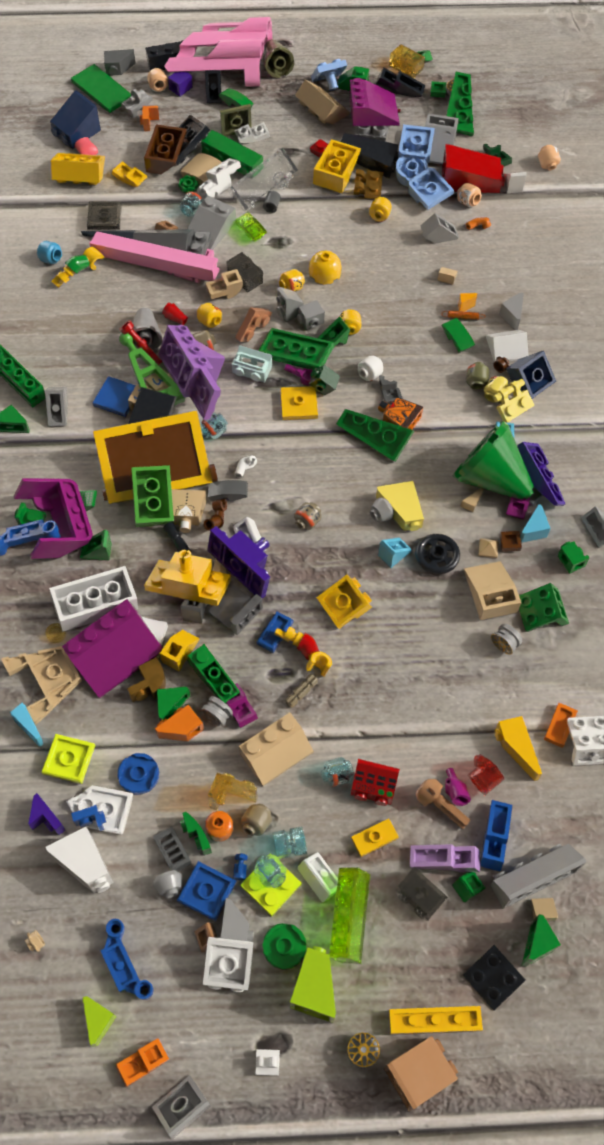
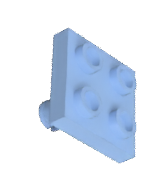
[311,59,347,91]

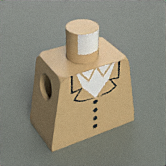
[172,489,207,533]

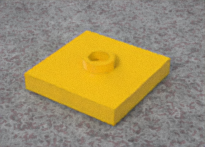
[280,386,318,420]

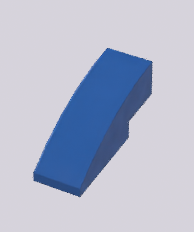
[480,800,513,872]

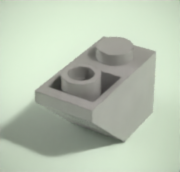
[276,287,304,322]

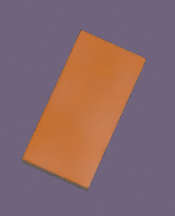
[544,703,578,748]

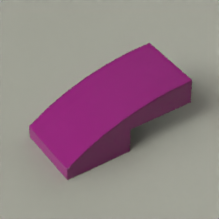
[506,489,533,520]
[225,683,258,728]

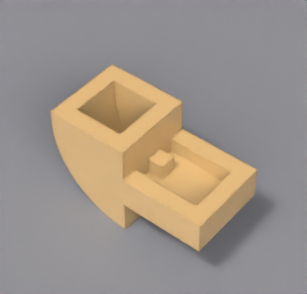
[206,269,243,299]

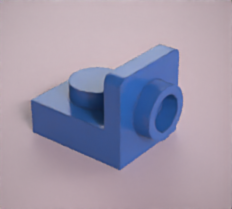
[71,805,106,831]

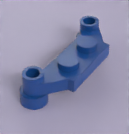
[0,519,61,556]
[100,919,154,1000]

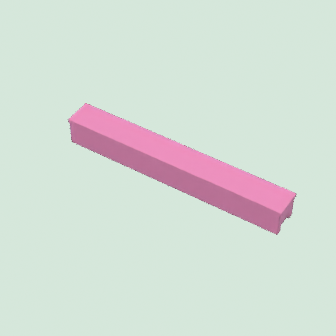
[89,232,220,281]

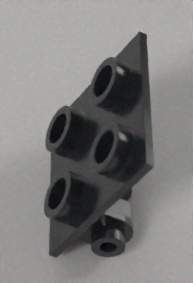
[463,945,526,1011]

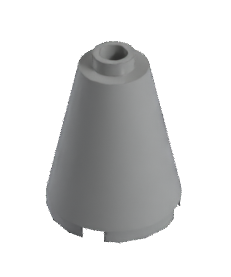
[133,308,162,352]

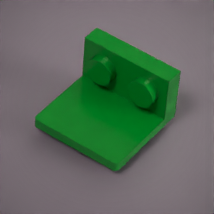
[519,583,569,632]

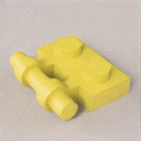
[493,379,535,423]

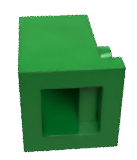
[558,541,589,574]

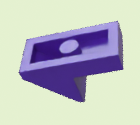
[28,793,66,835]

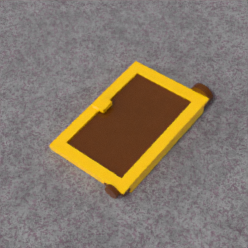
[93,411,218,504]

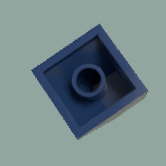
[506,351,556,399]

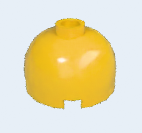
[309,250,342,285]

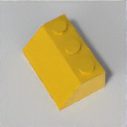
[51,153,105,185]

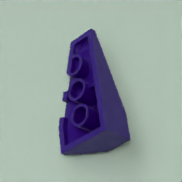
[517,442,566,506]

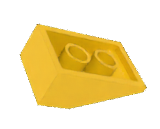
[313,139,361,193]

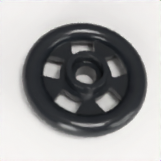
[415,534,460,574]

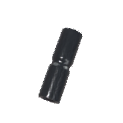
[163,522,191,554]

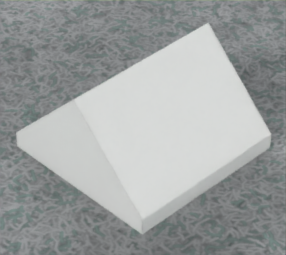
[486,330,528,362]

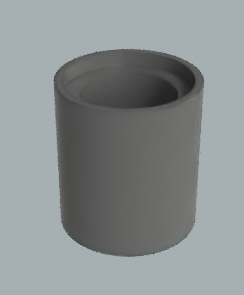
[263,191,281,213]

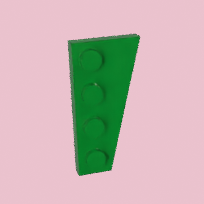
[446,71,474,136]
[336,409,415,462]

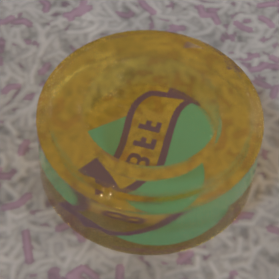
[45,623,66,643]

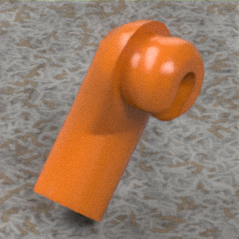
[466,217,491,230]

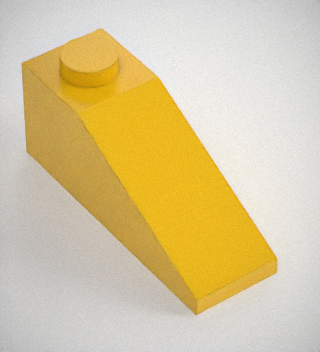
[494,716,542,781]

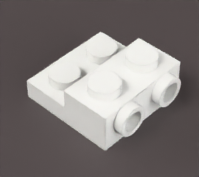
[203,937,253,992]

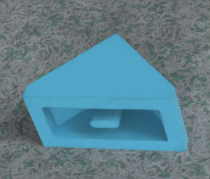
[520,504,551,543]
[378,538,412,568]

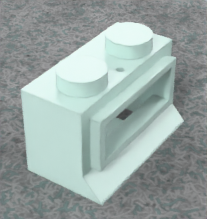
[232,345,272,383]

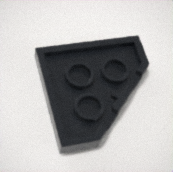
[176,115,210,165]

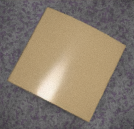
[180,152,222,185]

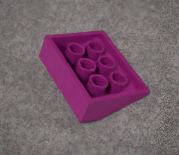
[349,78,400,126]
[62,599,163,698]

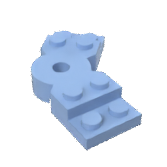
[396,124,454,210]

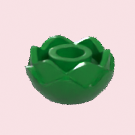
[178,175,198,194]

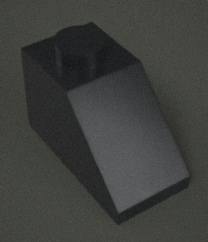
[205,70,222,103]

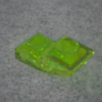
[234,212,267,242]

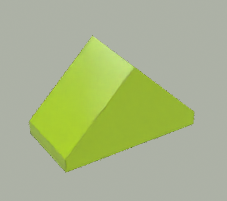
[83,996,117,1047]

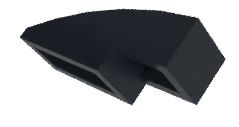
[375,67,425,97]

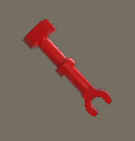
[119,320,162,365]

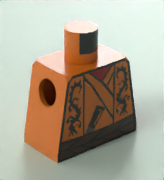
[378,397,423,430]

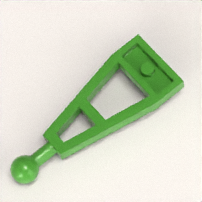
[119,333,185,406]

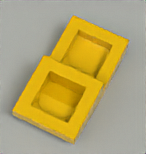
[112,161,147,187]

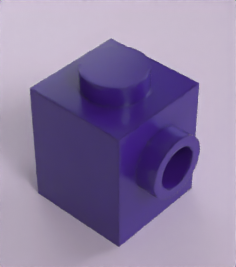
[168,72,193,97]

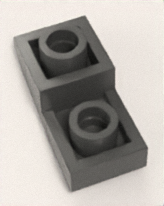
[208,480,248,502]

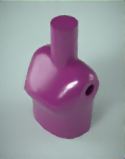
[445,768,471,806]

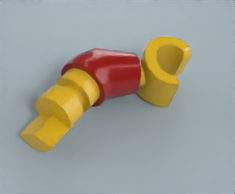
[274,626,332,677]

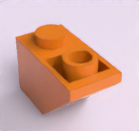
[155,705,204,742]

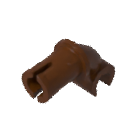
[203,499,227,531]

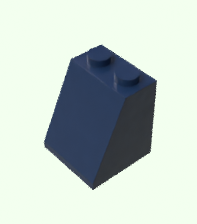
[50,90,101,149]

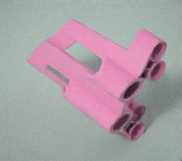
[164,17,272,87]

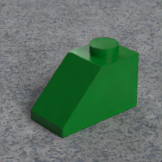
[337,66,369,91]

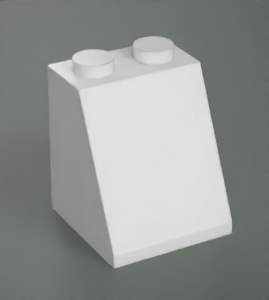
[46,827,114,893]

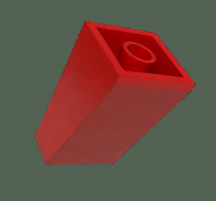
[442,144,504,193]

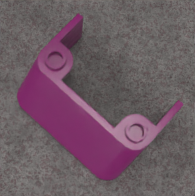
[14,478,93,559]

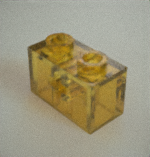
[389,44,425,78]

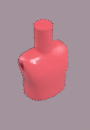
[75,137,98,155]

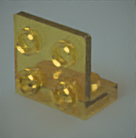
[207,773,258,811]

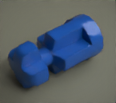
[233,853,248,881]

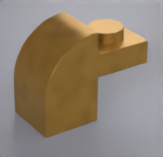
[127,657,166,702]

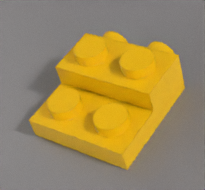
[316,574,372,629]

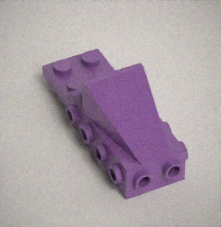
[158,325,225,420]

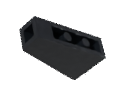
[341,133,399,178]

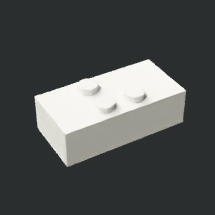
[49,566,138,632]

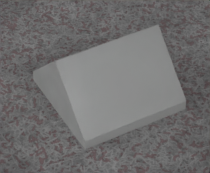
[152,1075,211,1139]

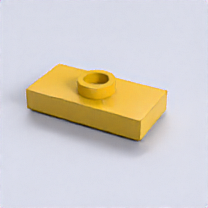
[351,818,399,857]

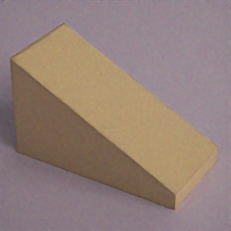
[461,488,483,512]

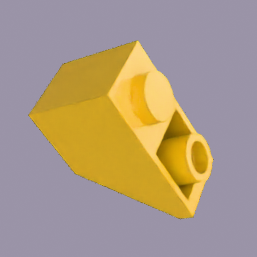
[160,629,200,671]

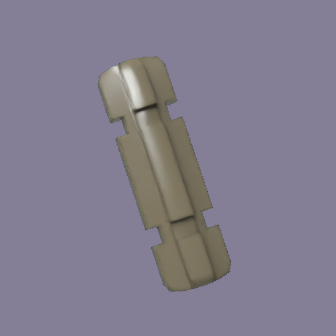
[285,674,318,708]

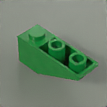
[187,644,240,703]

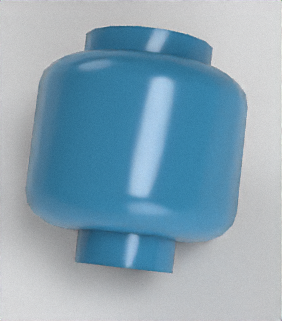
[37,240,62,264]

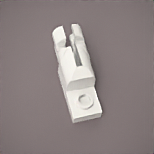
[197,158,241,200]

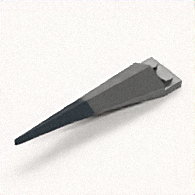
[81,229,212,255]

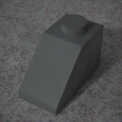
[104,49,136,76]

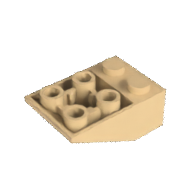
[464,561,521,620]

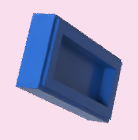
[257,611,294,653]

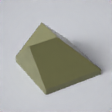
[220,104,252,137]

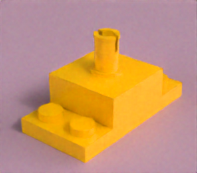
[144,550,231,606]

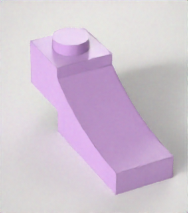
[410,844,480,872]

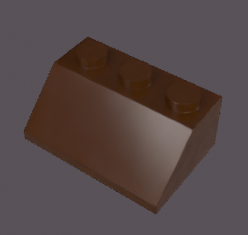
[144,124,187,175]

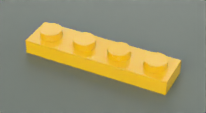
[389,1006,483,1035]

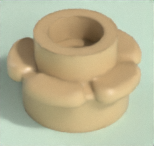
[25,930,45,952]

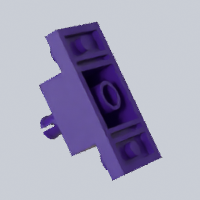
[207,526,270,599]

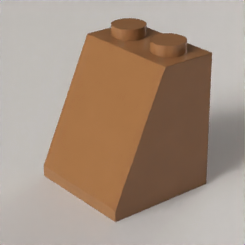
[384,1036,458,1112]

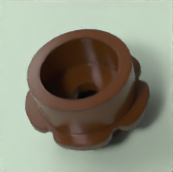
[493,356,509,373]

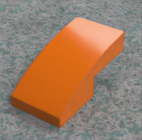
[116,1038,169,1087]

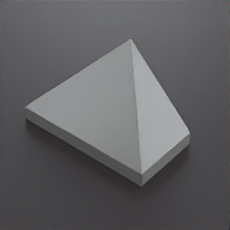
[581,506,604,548]

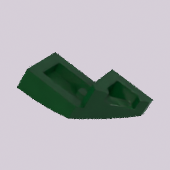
[483,144,512,166]

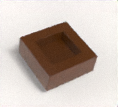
[500,531,522,552]

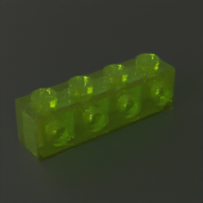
[329,867,370,964]

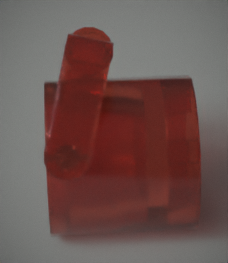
[468,754,505,796]

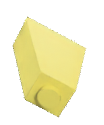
[376,481,424,531]

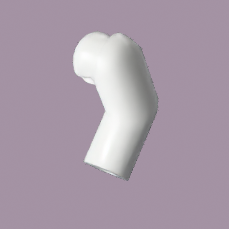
[234,455,257,478]

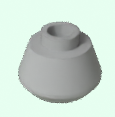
[370,498,394,522]
[153,870,182,899]

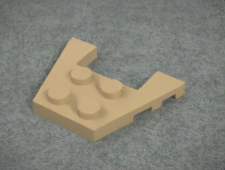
[1,646,82,725]

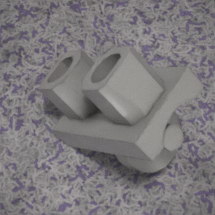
[121,89,153,118]

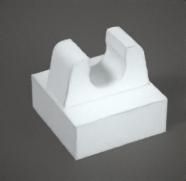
[255,1049,280,1076]

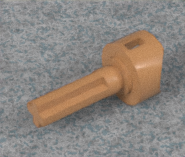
[416,779,470,829]

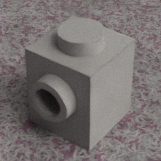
[297,300,325,330]

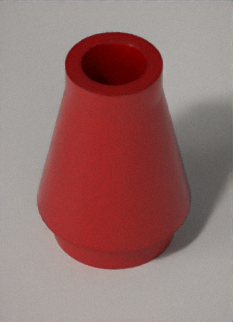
[162,302,188,325]

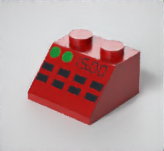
[351,759,400,806]

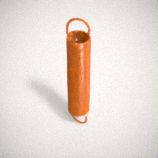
[442,311,486,320]

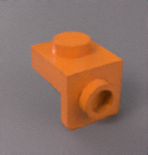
[140,106,159,131]

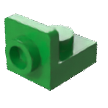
[14,502,46,525]

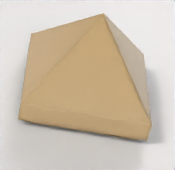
[478,538,499,558]

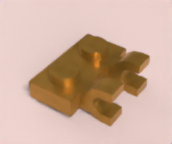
[354,169,383,199]

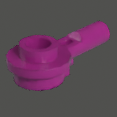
[284,364,313,386]

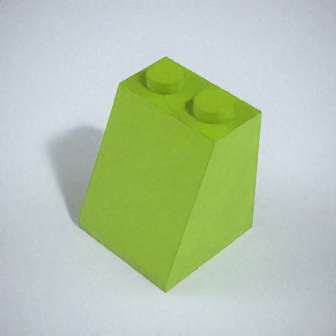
[290,946,336,1023]

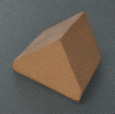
[194,922,218,952]

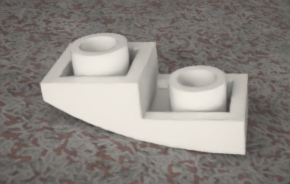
[234,122,270,143]

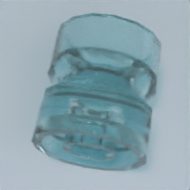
[272,826,307,860]

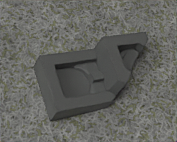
[379,375,403,405]

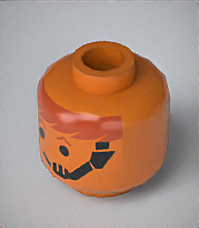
[205,811,233,842]

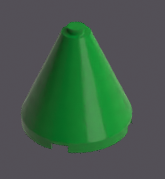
[452,421,534,500]

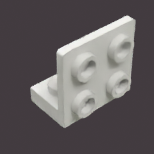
[567,716,604,766]

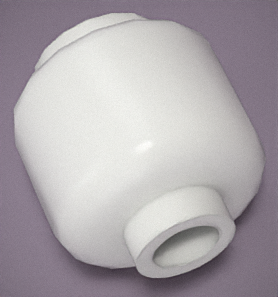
[358,356,383,381]

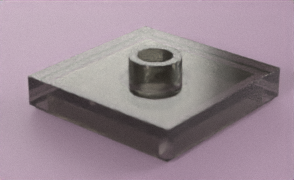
[87,201,122,230]

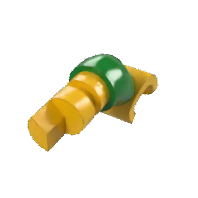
[51,247,104,288]

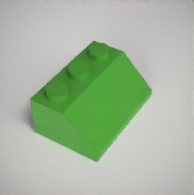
[132,465,174,527]

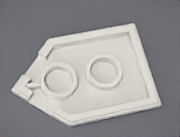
[66,785,133,835]

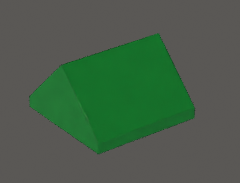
[521,914,561,967]

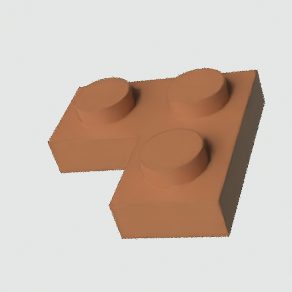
[235,307,272,342]

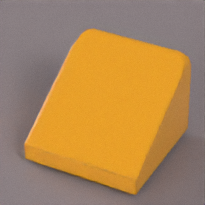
[458,293,477,312]

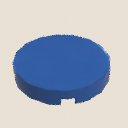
[117,753,160,795]

